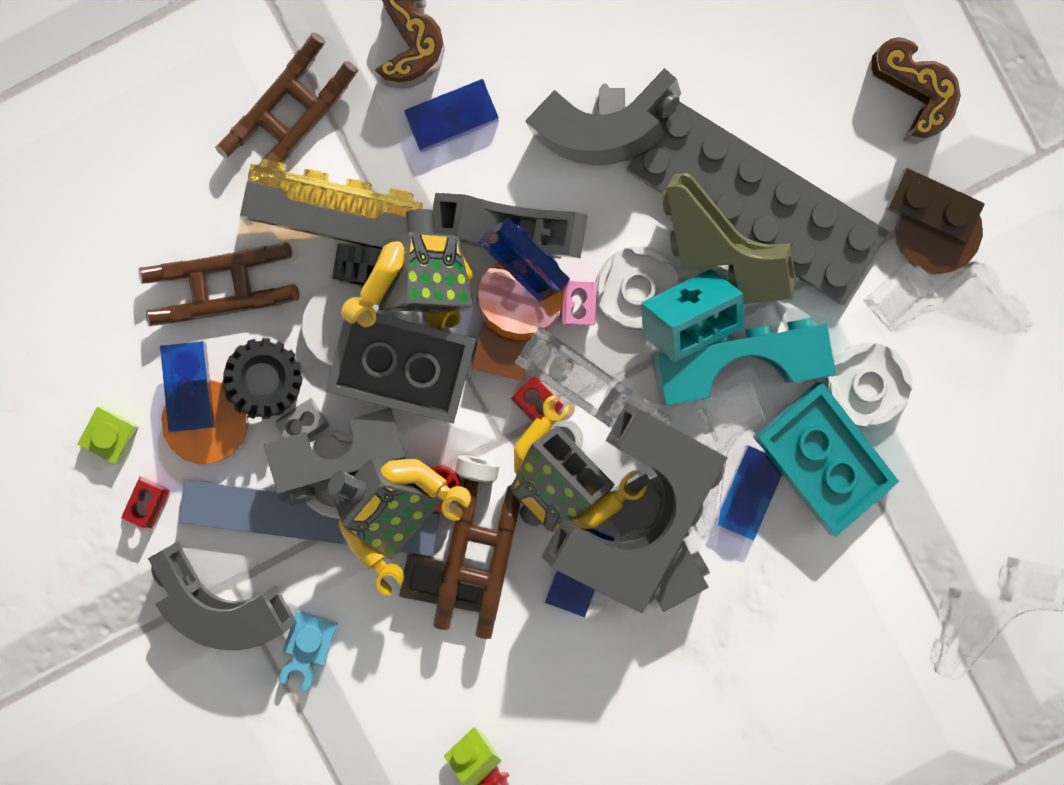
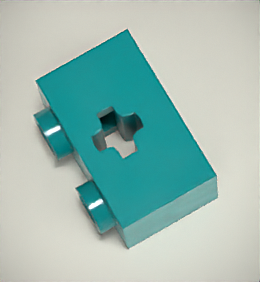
[641,269,744,362]

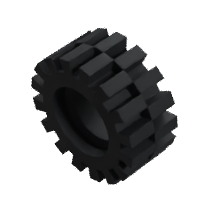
[332,243,382,285]
[222,338,303,420]

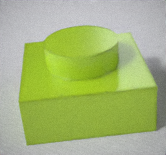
[77,406,139,464]
[444,727,502,785]

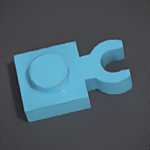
[279,609,338,691]

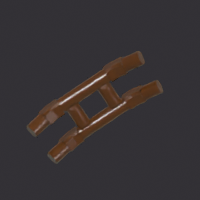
[215,32,358,184]
[138,242,300,327]
[433,479,521,639]

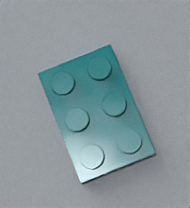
[753,382,900,537]

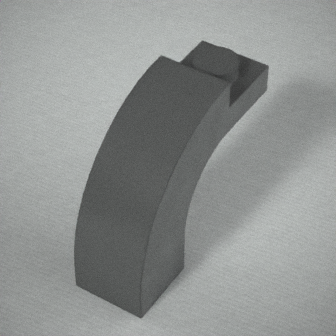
[525,68,682,165]
[432,193,588,259]
[147,541,297,650]

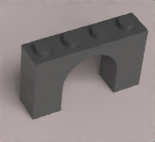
[541,402,728,613]

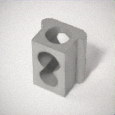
[597,83,625,115]
[275,398,330,439]

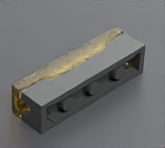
[239,159,423,250]

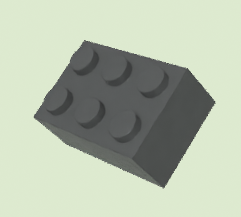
[326,313,476,424]

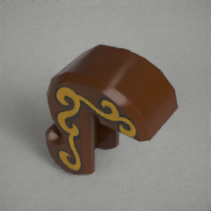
[374,0,445,89]
[870,37,961,144]

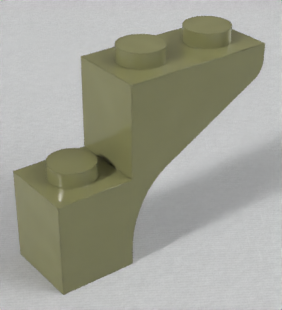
[662,173,797,304]

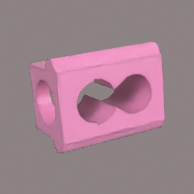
[561,281,597,326]

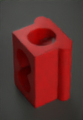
[510,375,564,422]
[121,476,170,529]

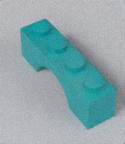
[651,318,836,406]

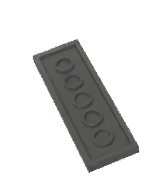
[625,101,889,305]

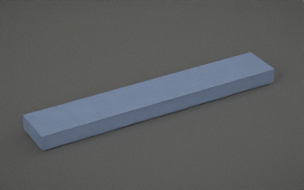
[179,479,440,556]

